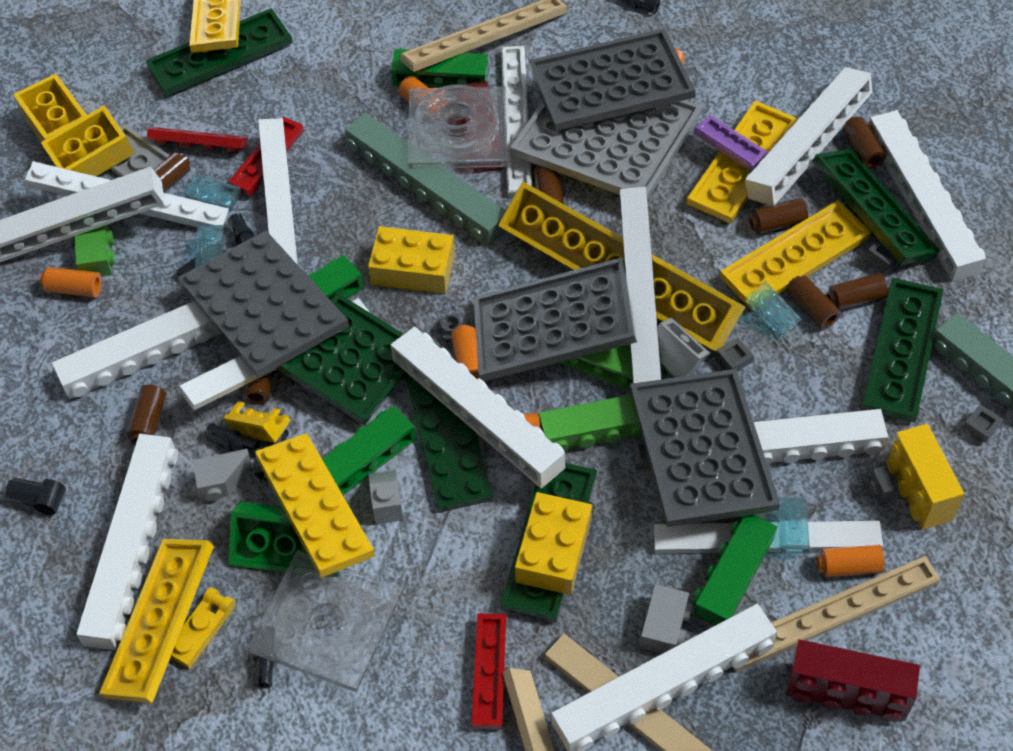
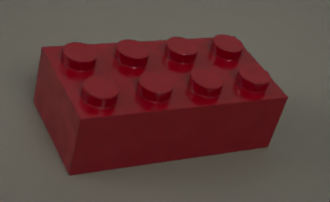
[786,639,920,722]

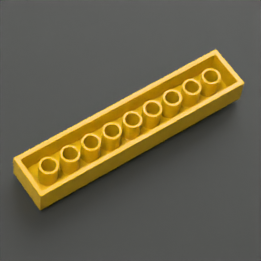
[498,181,745,351]

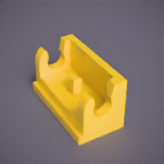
[223,402,291,443]

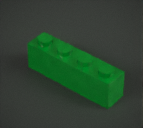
[391,49,489,92]
[308,254,364,301]
[322,406,417,496]
[692,515,778,626]

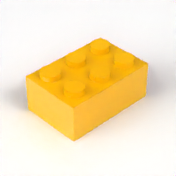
[13,74,87,142]
[41,105,135,176]
[368,226,455,294]
[886,423,965,530]
[515,492,592,595]

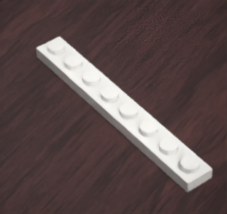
[25,161,229,233]

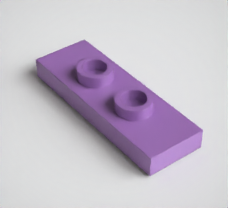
[694,115,768,172]

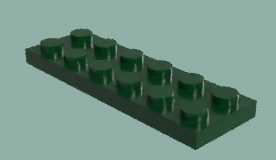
[145,8,293,96]
[812,149,940,265]
[861,277,944,423]
[405,360,493,513]
[500,463,597,623]

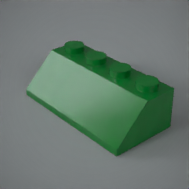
[228,501,341,579]

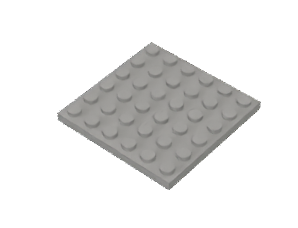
[510,100,702,200]

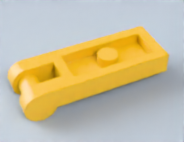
[170,587,236,669]

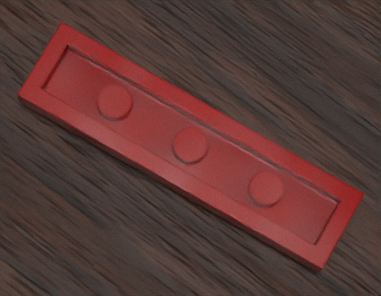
[228,116,304,197]
[147,127,248,152]
[472,613,507,730]

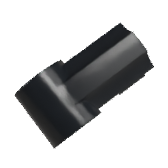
[5,477,66,515]

